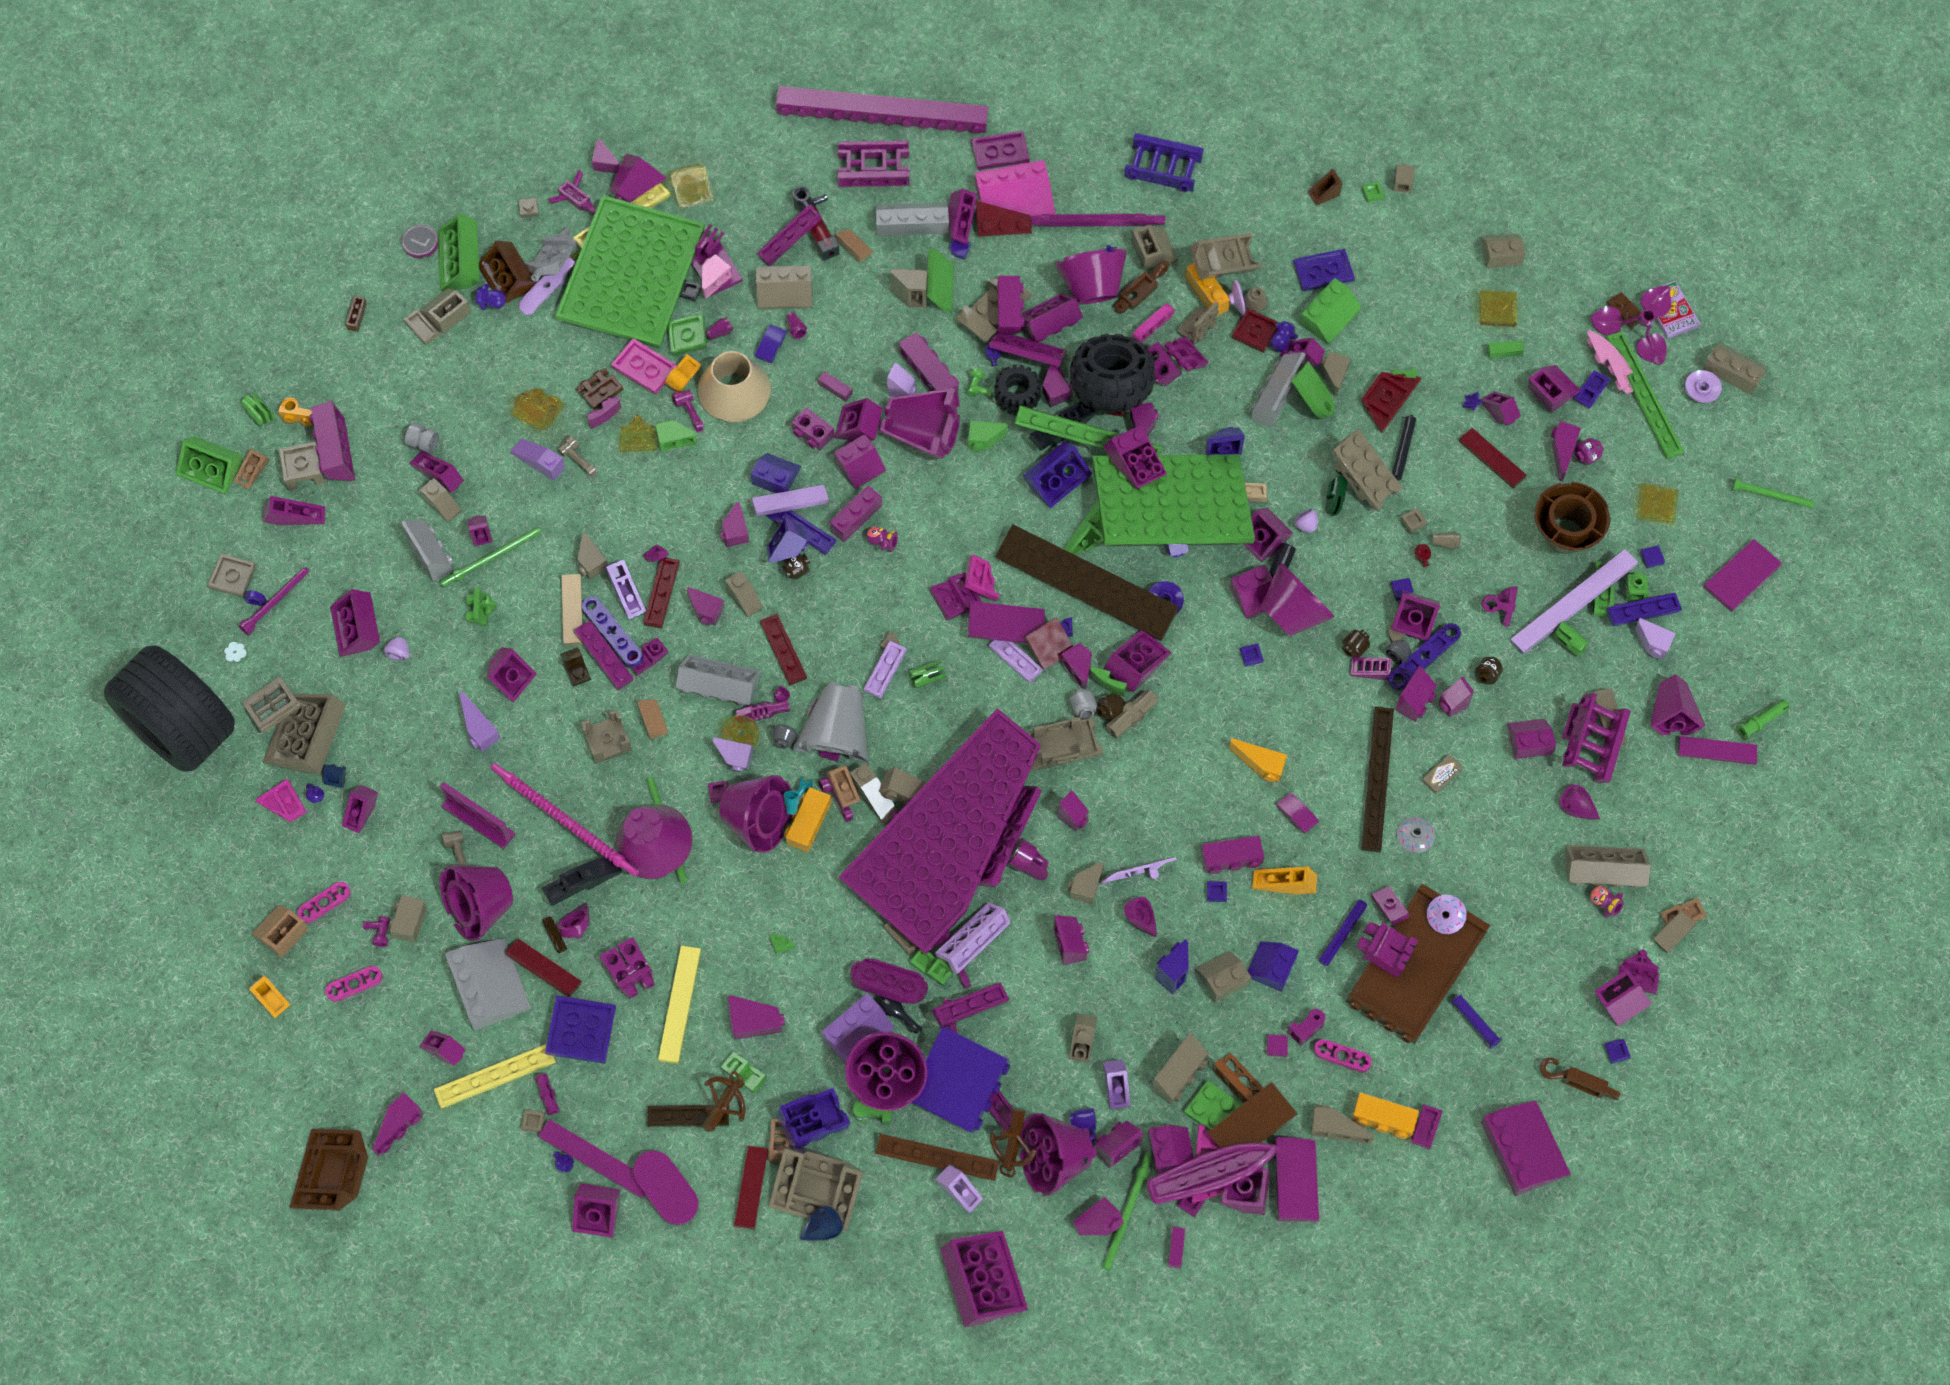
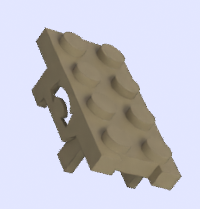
[1330,429,1402,511]
[1028,717,1103,772]

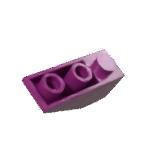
[373,1092,423,1156]

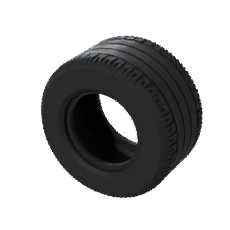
[104,645,235,772]

